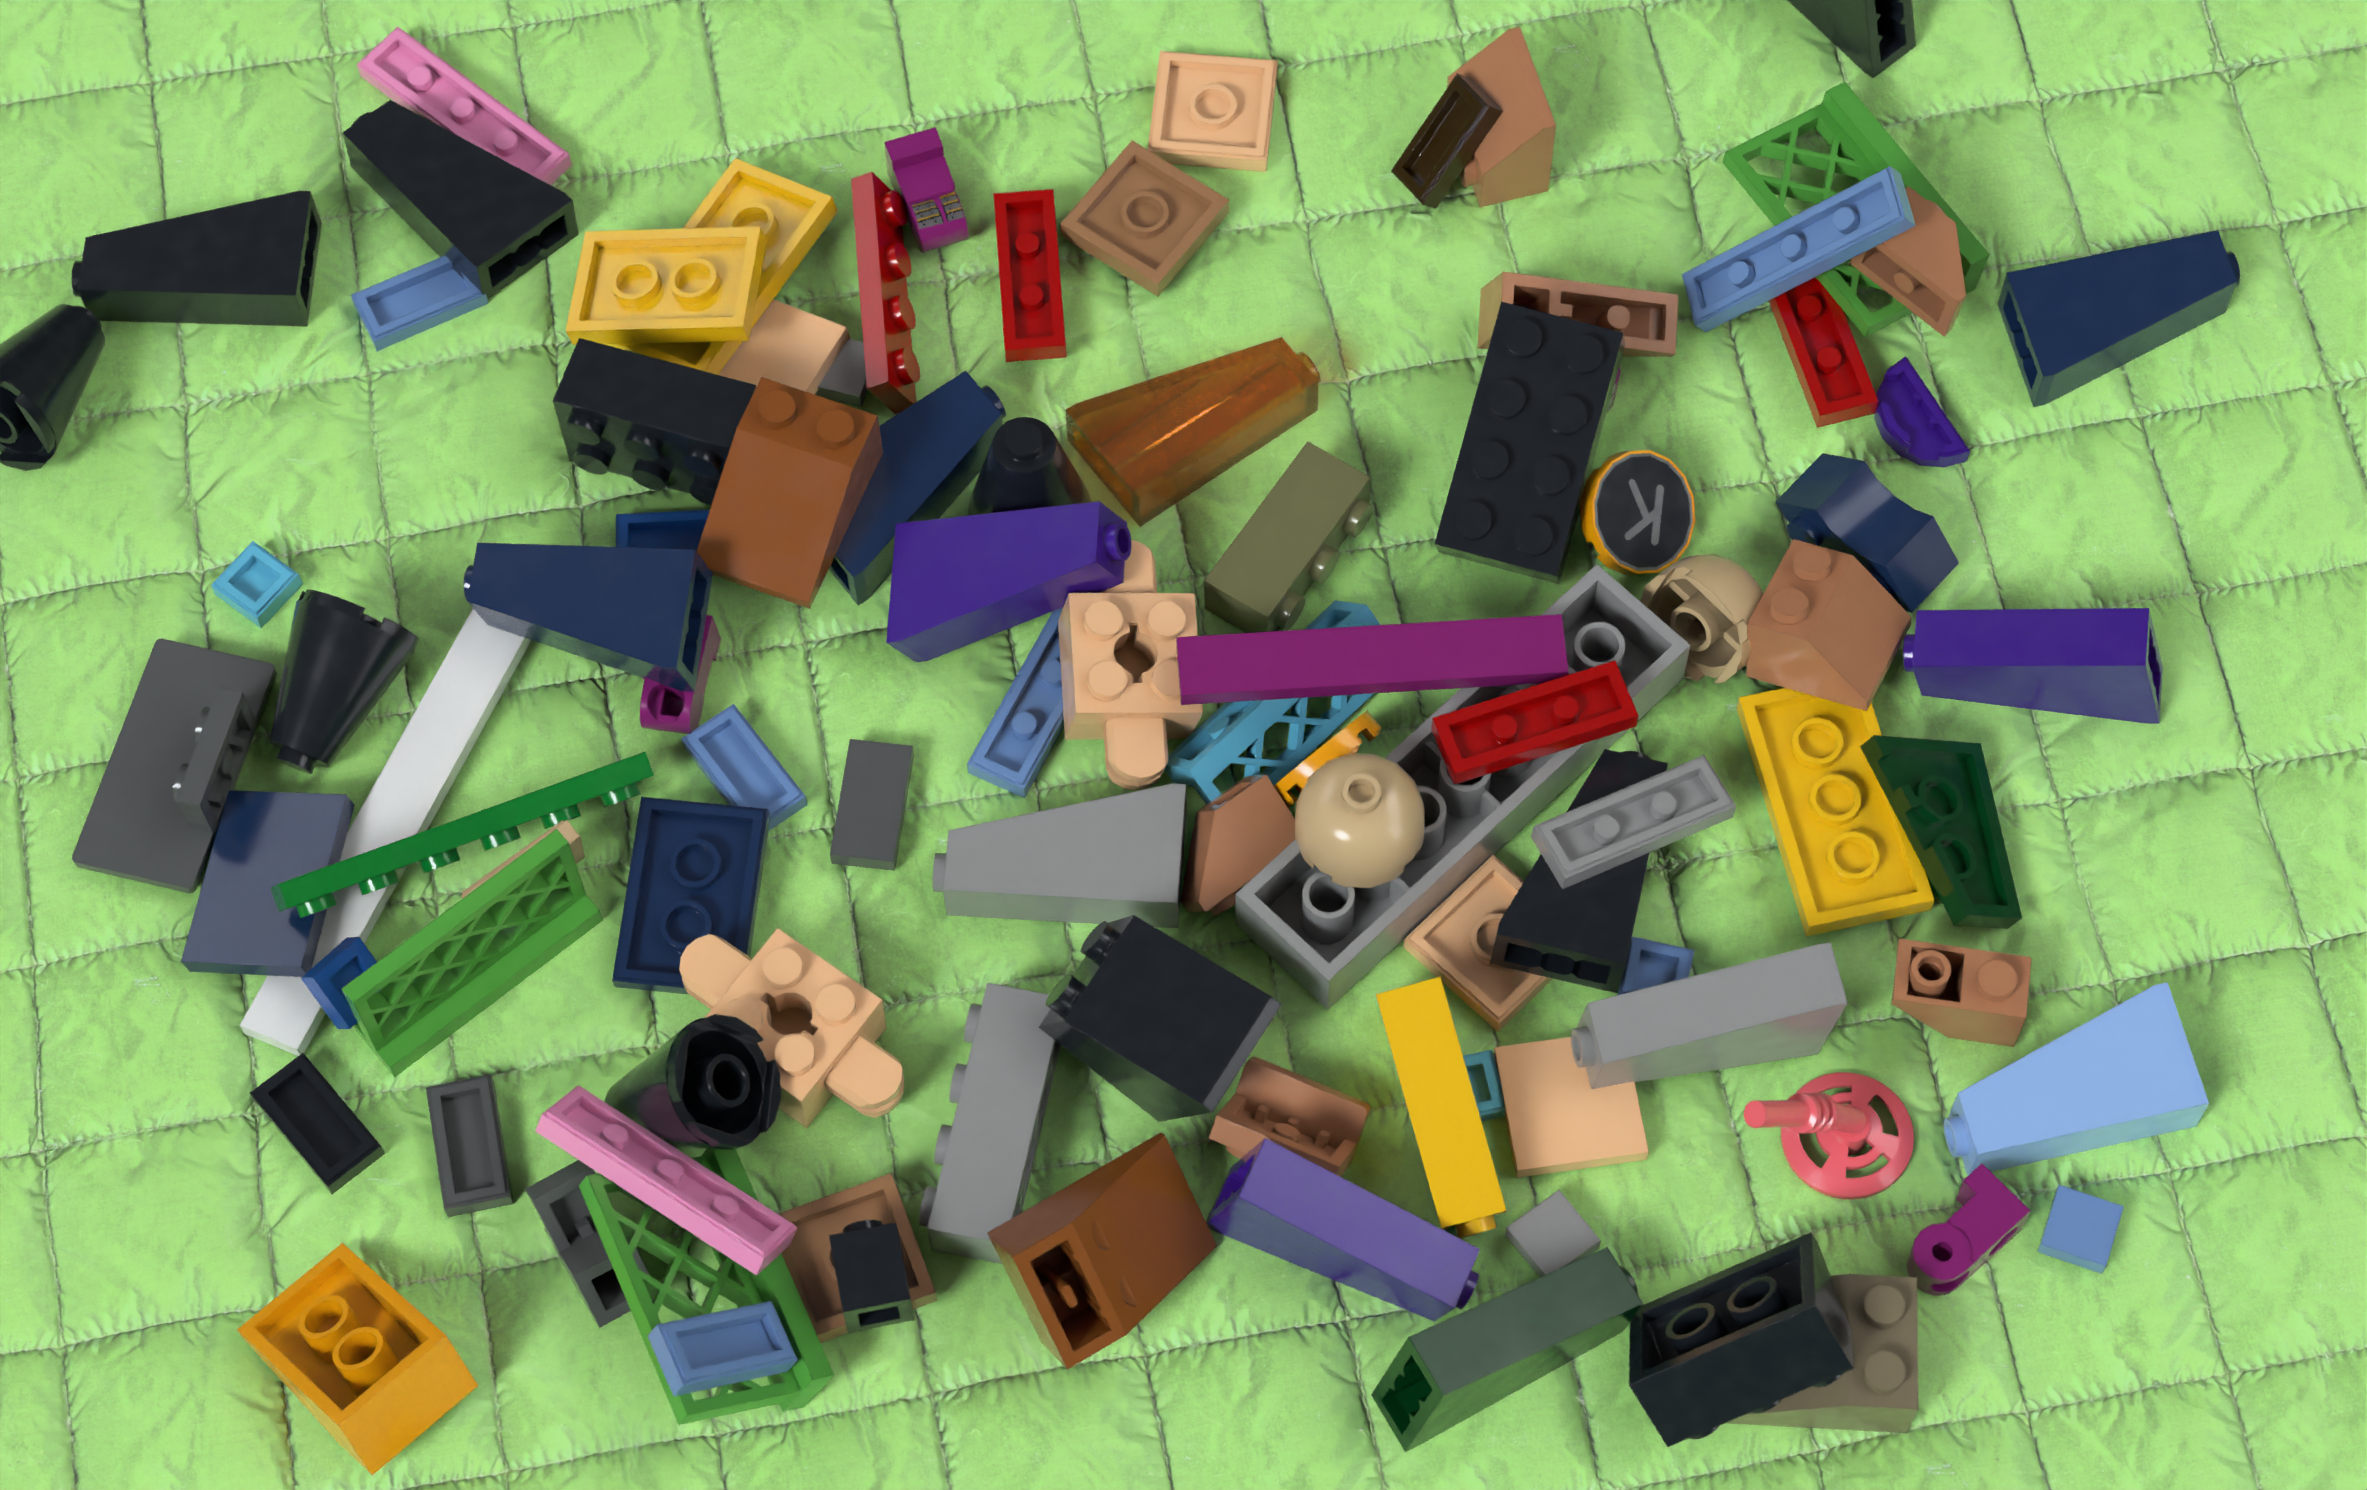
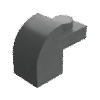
[525,1160,650,1328]

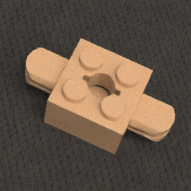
[1058,540,1203,791]
[679,928,905,1128]

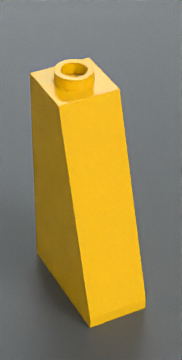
[1376,977,1507,1238]

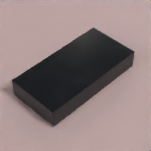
[250,1053,385,1194]

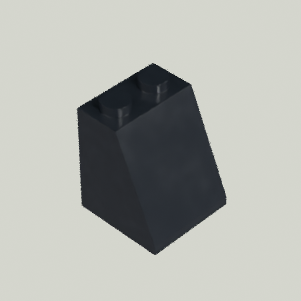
[1039,915,1282,1122]

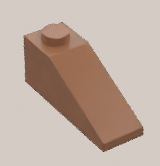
[1477,272,1678,357]

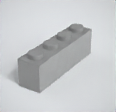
[919,983,1061,1264]

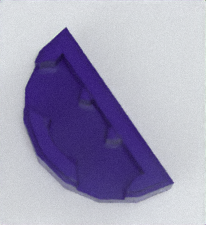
[1874,356,1970,468]

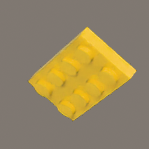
[605,158,838,375]
[1736,688,1934,937]

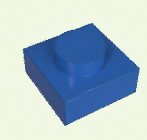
[301,937,381,1029]

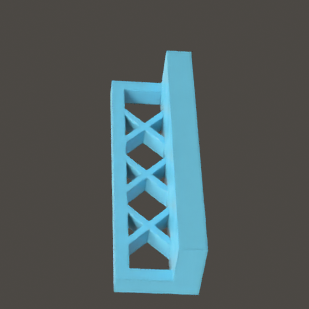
[1164,600,1380,805]

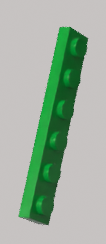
[270,752,654,918]

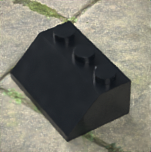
[1629,1232,1854,1447]

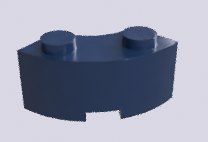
[1775,453,1959,613]

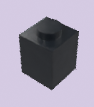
[829,1220,915,1333]

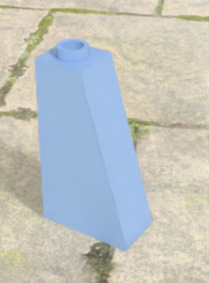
[1944,982,2209,1176]

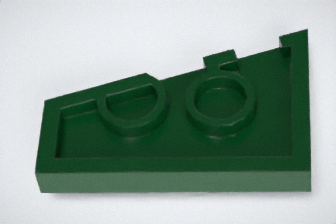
[1860,735,2022,929]

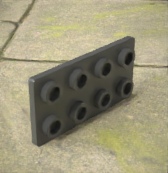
[72,639,277,893]

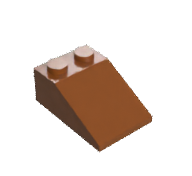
[697,377,883,609]

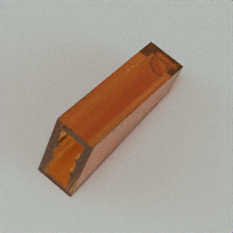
[1065,337,1321,527]

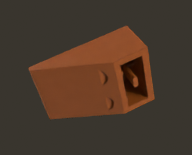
[987,1132,1217,1369]

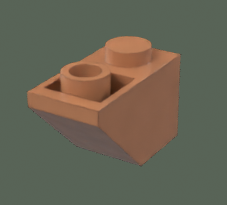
[1180,775,1295,916]
[1892,938,2032,1047]

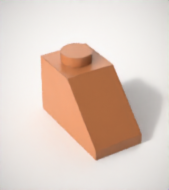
[1850,186,1966,337]

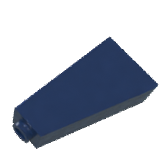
[1997,230,2240,407]
[829,371,1006,606]
[464,543,713,692]

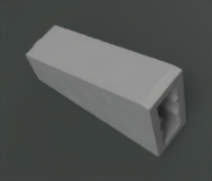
[933,784,1187,929]
[1571,942,1848,1089]

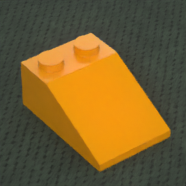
[237,1243,478,1475]

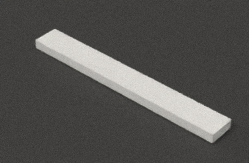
[240,609,532,1056]

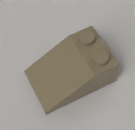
[1727,1274,1918,1433]

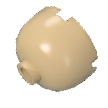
[1640,554,1763,684]
[1295,753,1425,888]

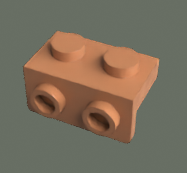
[1209,1057,1370,1177]

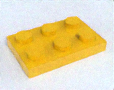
[565,226,767,345]

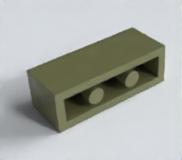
[1204,441,1374,633]

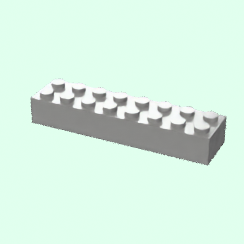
[1236,564,1690,1010]

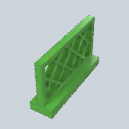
[1722,82,1990,337]
[342,829,603,1077]
[578,1149,834,1425]

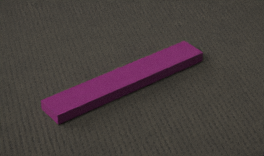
[1176,614,1569,705]

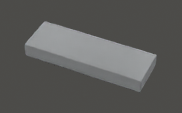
[1531,755,1736,889]

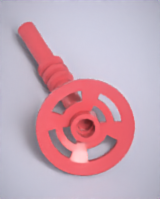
[1744,1072,1914,1200]

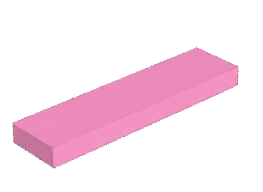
[357,27,572,185]
[535,1086,798,1276]

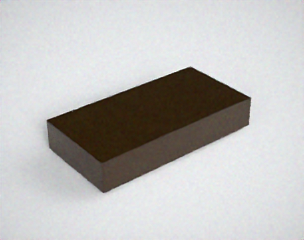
[1391,73,1503,209]

